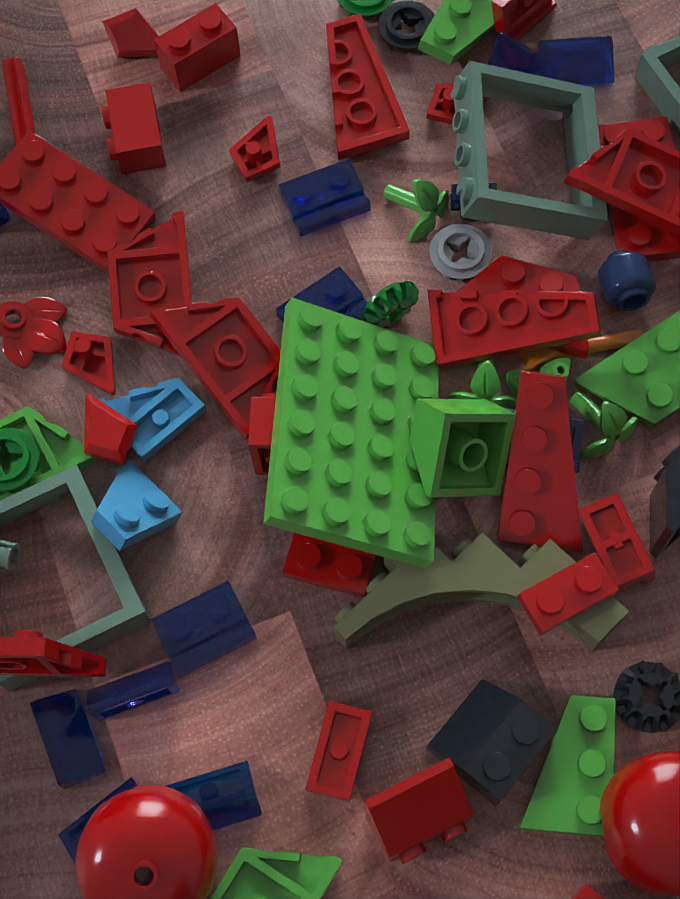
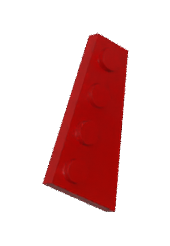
[326,13,410,161]
[427,289,602,369]
[497,370,583,552]

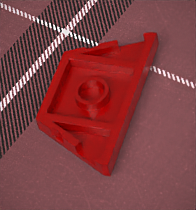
[564,127,680,236]
[107,211,192,356]
[455,255,589,360]
[150,297,281,439]
[0,630,107,677]

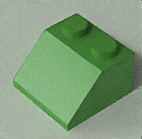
[410,398,516,498]

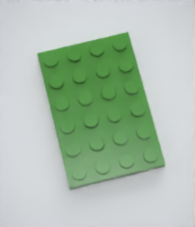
[263,297,439,568]

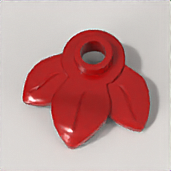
[0,297,67,369]

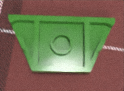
[573,310,680,428]
[0,406,100,501]
[210,848,343,899]

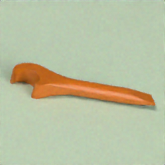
[500,329,643,372]

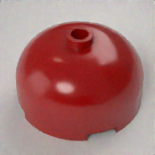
[599,751,680,897]
[75,785,218,899]

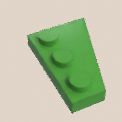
[418,0,494,65]
[518,695,616,838]

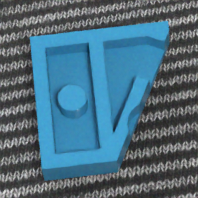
[98,377,207,463]
[91,459,182,551]

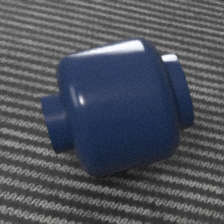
[598,250,656,312]

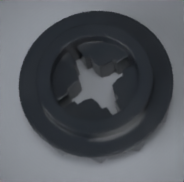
[379,0,435,54]
[613,660,680,733]

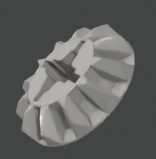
[429,224,492,283]

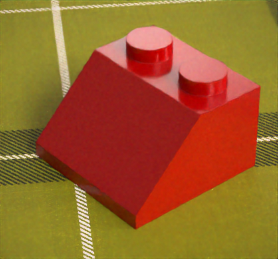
[364,757,473,864]

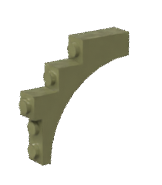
[334,532,629,652]

